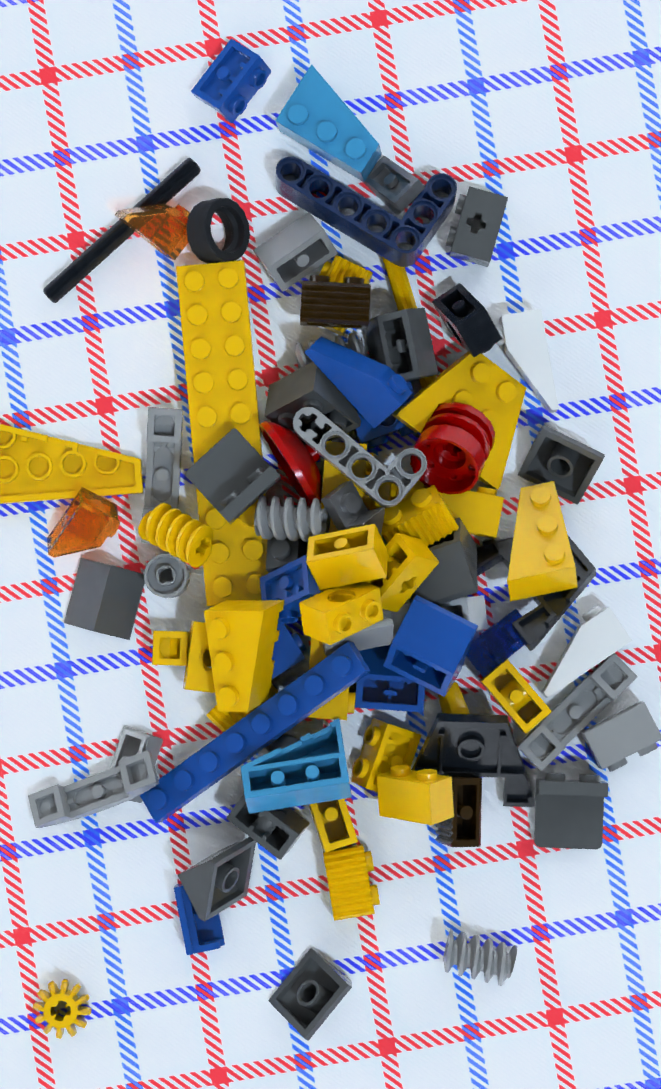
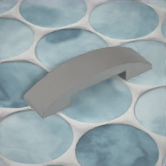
[141,407,183,543]
[517,653,638,772]
[28,750,159,828]

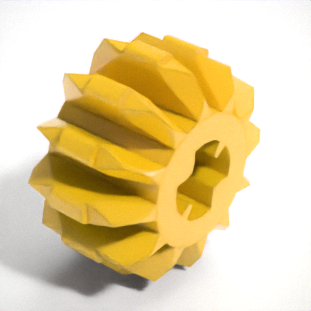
[33,979,92,1039]

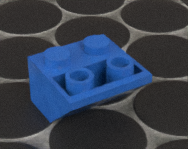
[383,595,478,697]
[355,644,425,713]

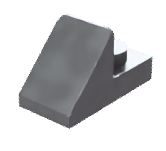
[363,156,425,215]
[321,480,385,535]

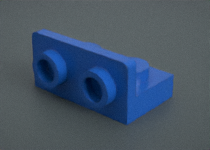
[191,38,271,123]
[260,555,323,624]

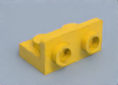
[351,718,422,792]

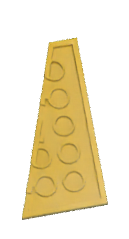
[0,424,144,504]

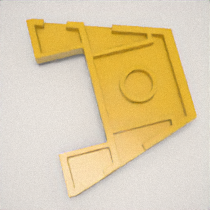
[392,351,526,490]

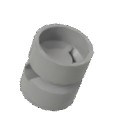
[144,553,190,598]

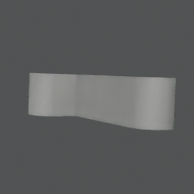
[293,407,427,508]

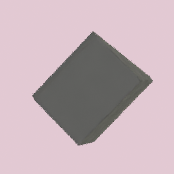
[518,425,605,505]
[64,558,145,640]
[178,837,256,921]
[268,948,352,1041]

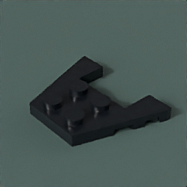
[477,534,596,651]
[411,713,534,807]

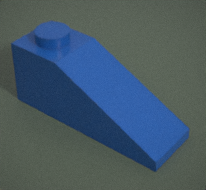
[305,336,413,428]

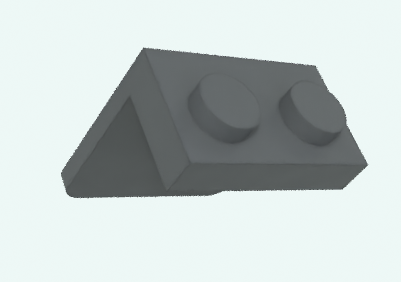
[534,773,608,850]

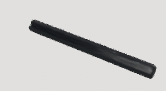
[43,158,201,303]

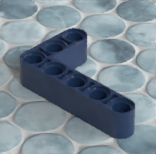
[276,157,457,267]

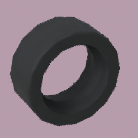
[186,198,250,264]

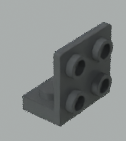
[185,428,281,525]

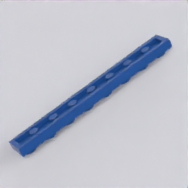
[140,642,371,823]

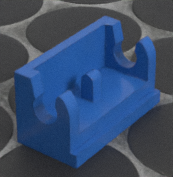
[174,883,225,955]

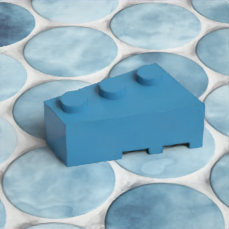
[275,64,382,182]
[241,718,352,814]

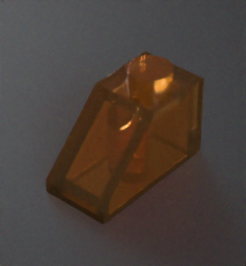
[115,204,190,260]
[47,487,120,558]

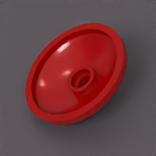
[259,421,322,508]

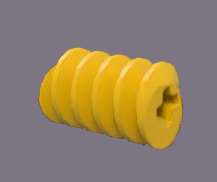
[138,503,213,568]

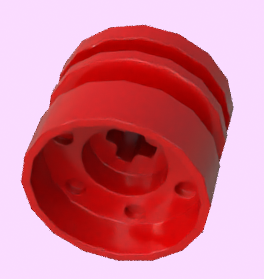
[410,402,495,495]

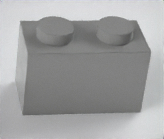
[253,212,338,292]
[581,701,661,772]

